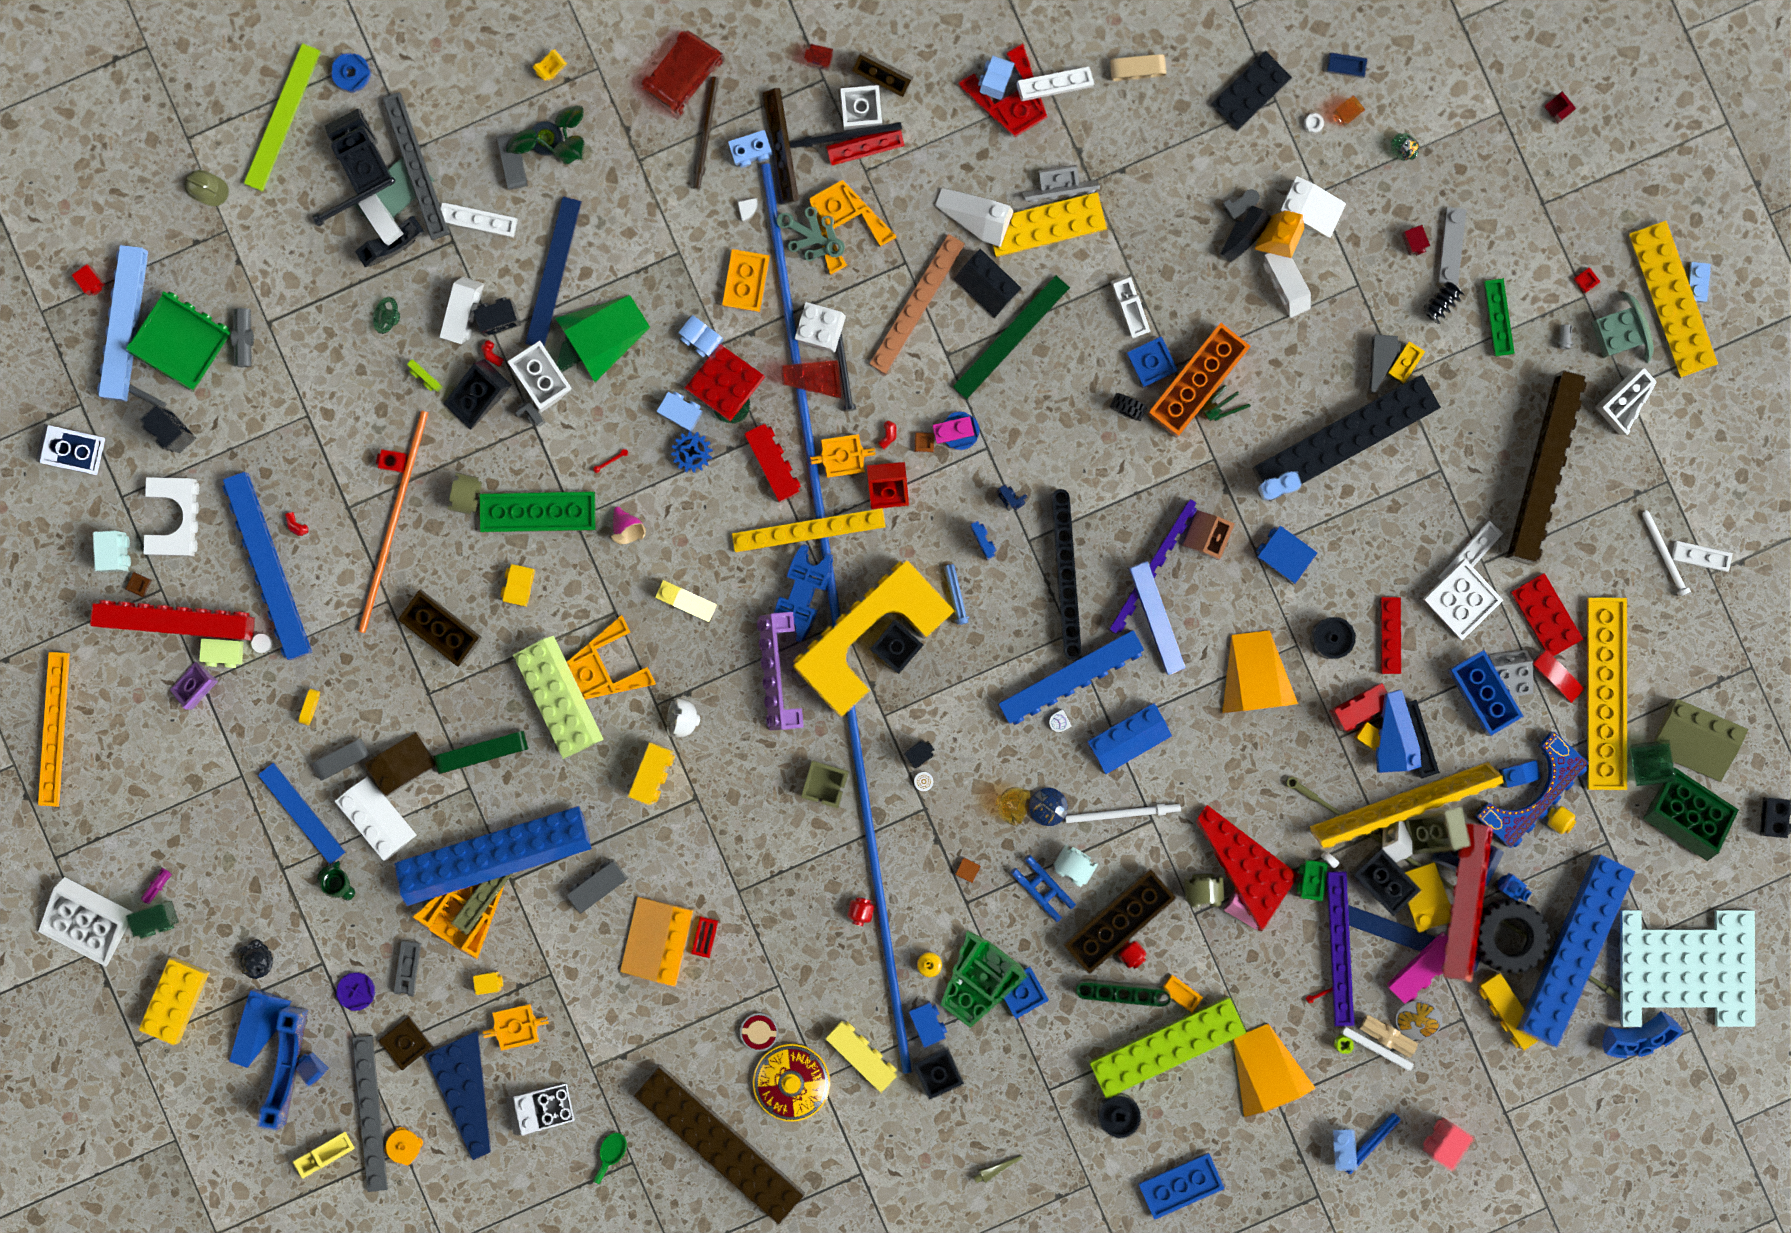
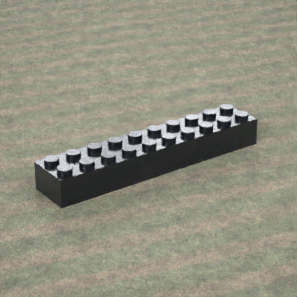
[1252,374,1441,501]

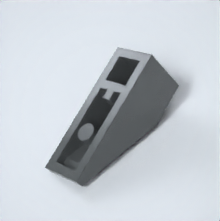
[1369,335,1401,394]

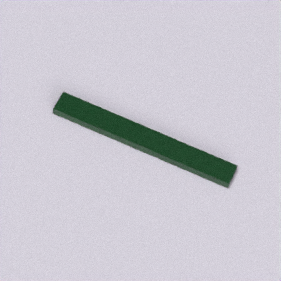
[953,275,1070,400]

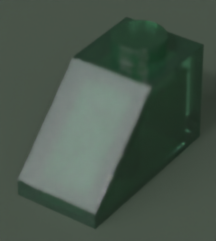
[557,336,582,373]

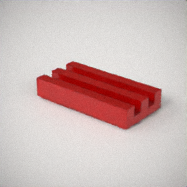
[691,916,719,959]

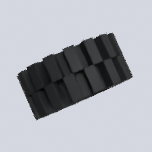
[1110,393,1147,421]

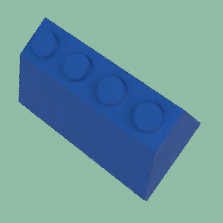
[1447,650,1524,736]
[1086,703,1172,774]

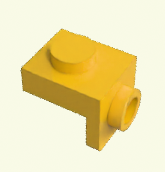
[533,49,567,81]

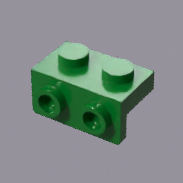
[1296,859,1328,901]

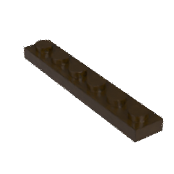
[762,88,799,205]

